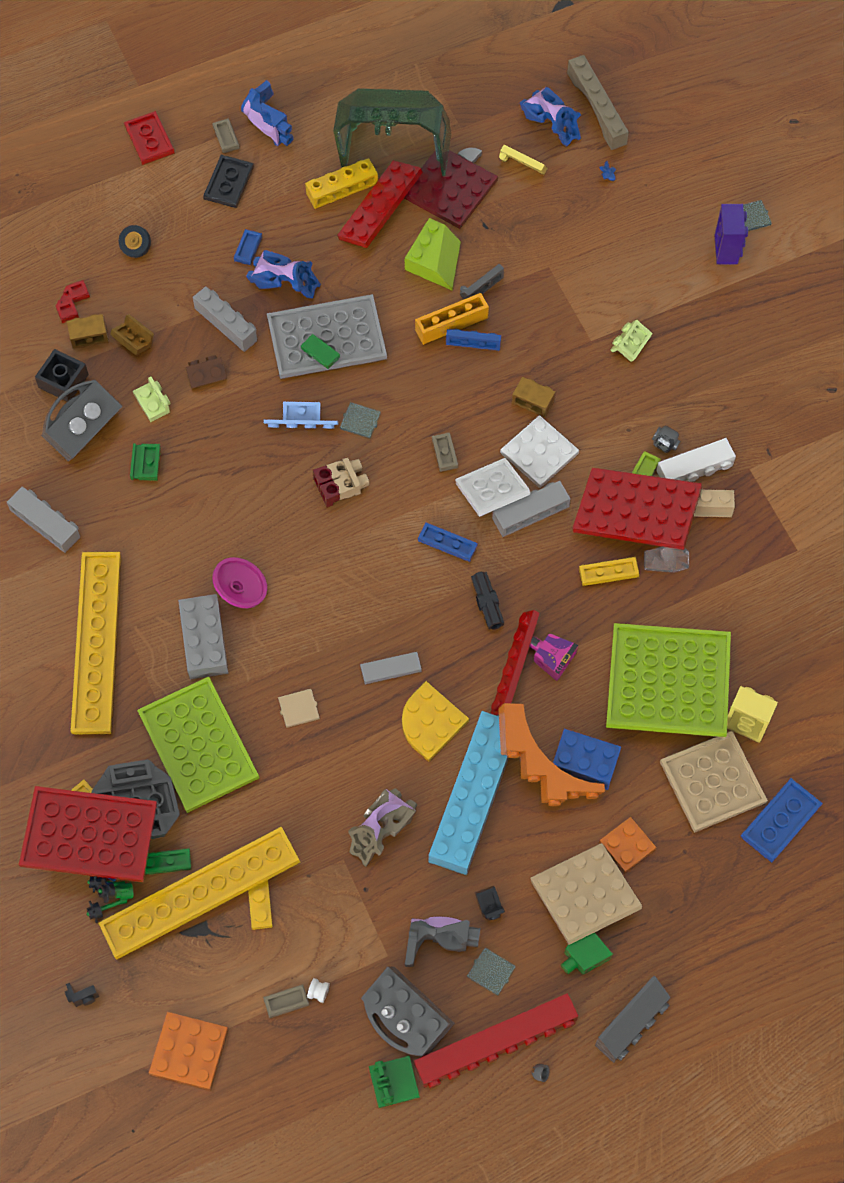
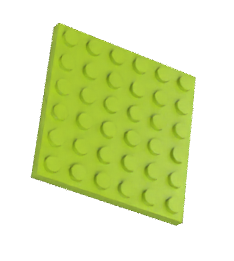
[606,623,731,737]

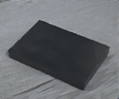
[203,155,254,208]

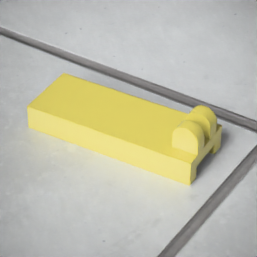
[499,145,547,174]

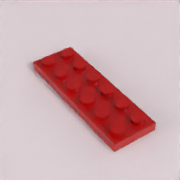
[337,160,423,248]

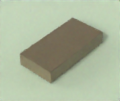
[212,118,240,153]
[263,984,309,1018]

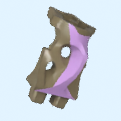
[348,788,417,866]

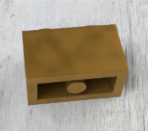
[67,314,109,349]
[512,377,556,418]

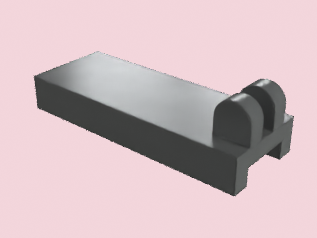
[460,264,504,300]

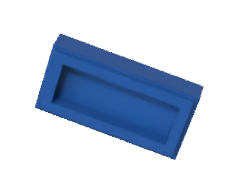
[234,229,262,265]

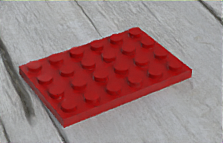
[572,467,702,550]
[19,786,157,882]

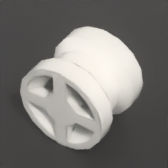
[307,978,330,1003]

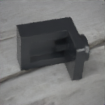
[475,886,505,920]
[64,982,99,1007]

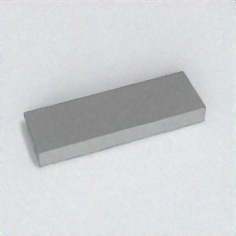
[360,652,422,684]

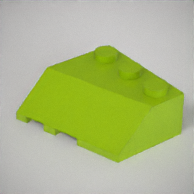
[405,218,461,290]

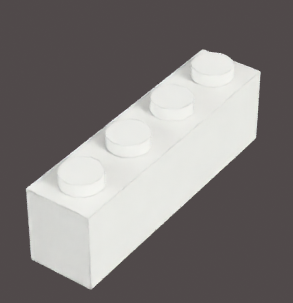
[656,438,736,482]

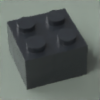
[35,349,89,402]

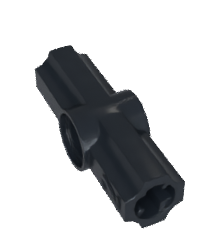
[471,571,504,630]

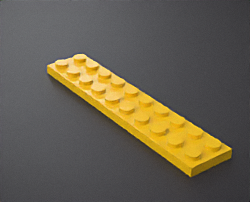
[71,552,121,734]
[99,827,300,960]

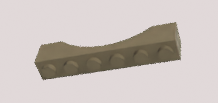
[567,55,629,150]

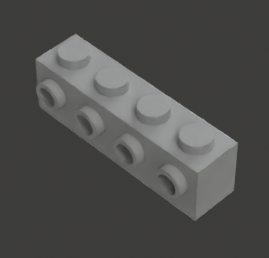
[193,286,257,352]

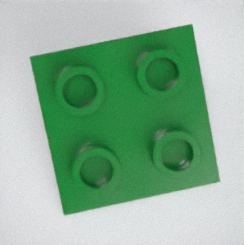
[369,1056,420,1108]

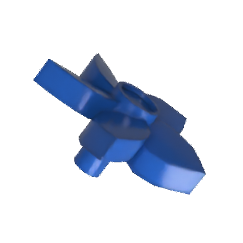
[599,161,616,181]

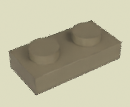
[432,433,458,472]

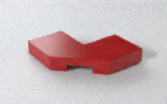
[55,280,90,323]

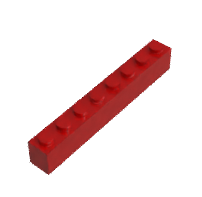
[414,993,578,1089]

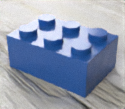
[553,729,621,790]

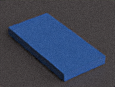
[740,778,823,863]

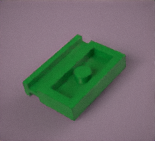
[130,443,161,481]

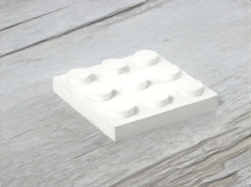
[500,415,579,488]
[455,458,530,517]

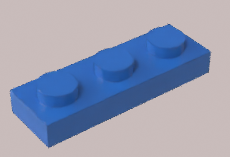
[446,329,501,351]
[418,522,478,562]

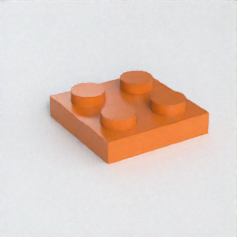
[599,817,657,873]

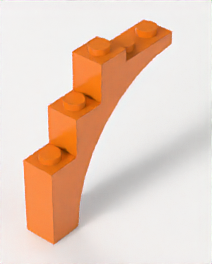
[499,703,605,806]

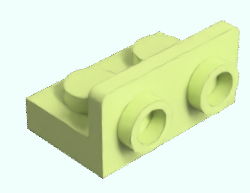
[611,320,653,362]
[133,377,171,422]

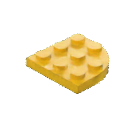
[402,681,469,762]

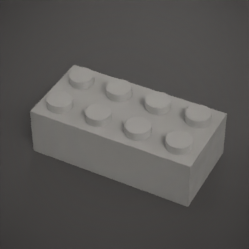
[178,594,229,679]

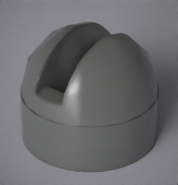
[531,1064,550,1082]

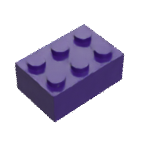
[714,204,748,264]

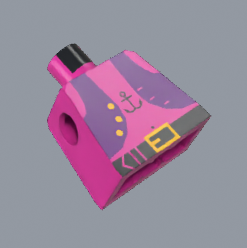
[529,634,578,681]

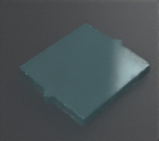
[743,200,772,231]
[340,402,381,438]
[467,948,516,996]

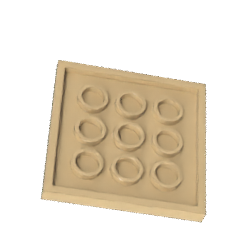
[660,731,768,833]
[530,843,642,945]

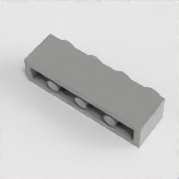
[492,481,570,537]
[7,487,80,553]

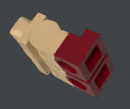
[313,458,369,508]

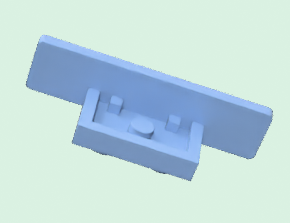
[264,402,339,429]

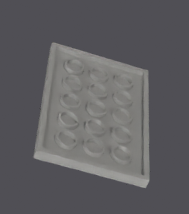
[267,294,387,379]

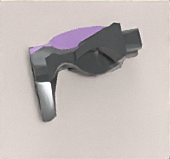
[405,917,480,967]

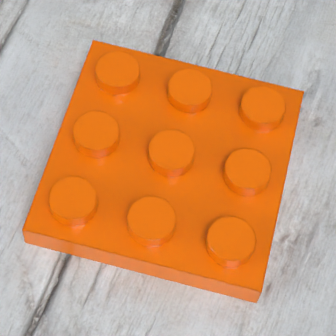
[149,1012,228,1090]

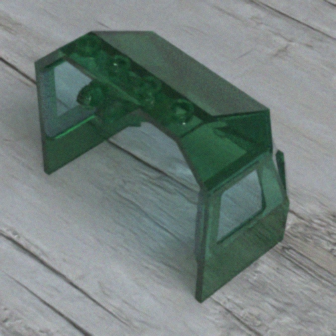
[333,88,451,176]

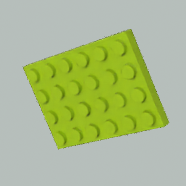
[137,676,259,813]

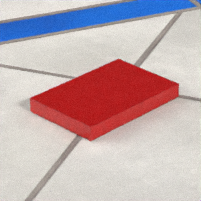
[124,111,175,165]

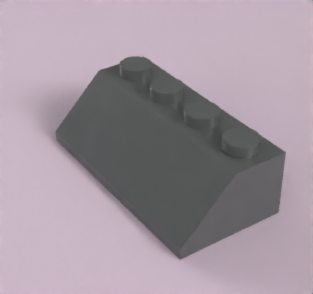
[595,976,671,1063]

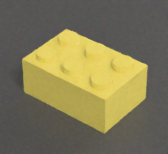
[727,686,778,743]

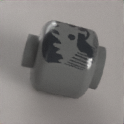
[652,425,681,453]

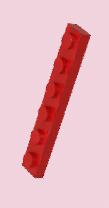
[490,610,540,716]

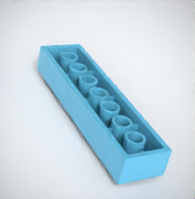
[429,711,509,875]

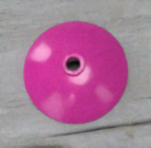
[212,557,267,608]

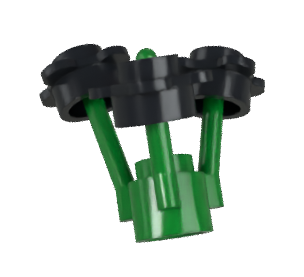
[86,876,133,924]

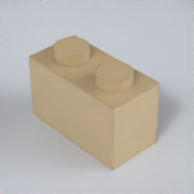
[694,490,735,517]

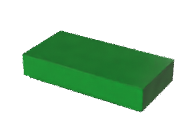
[301,334,340,369]

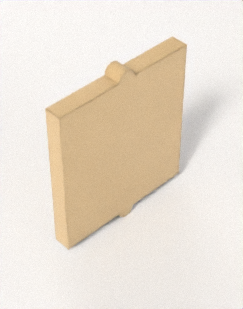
[278,689,320,728]

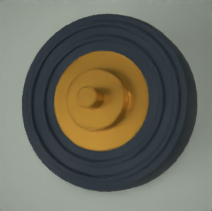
[118,225,151,258]

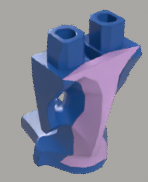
[241,80,294,146]
[520,87,581,146]
[246,250,321,298]

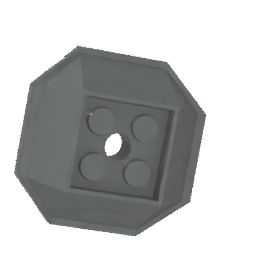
[91,759,180,839]

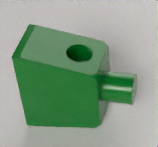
[561,932,613,975]

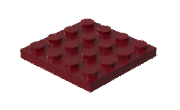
[404,145,498,229]

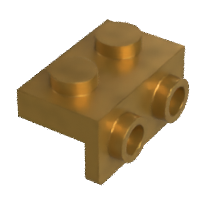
[110,314,154,355]

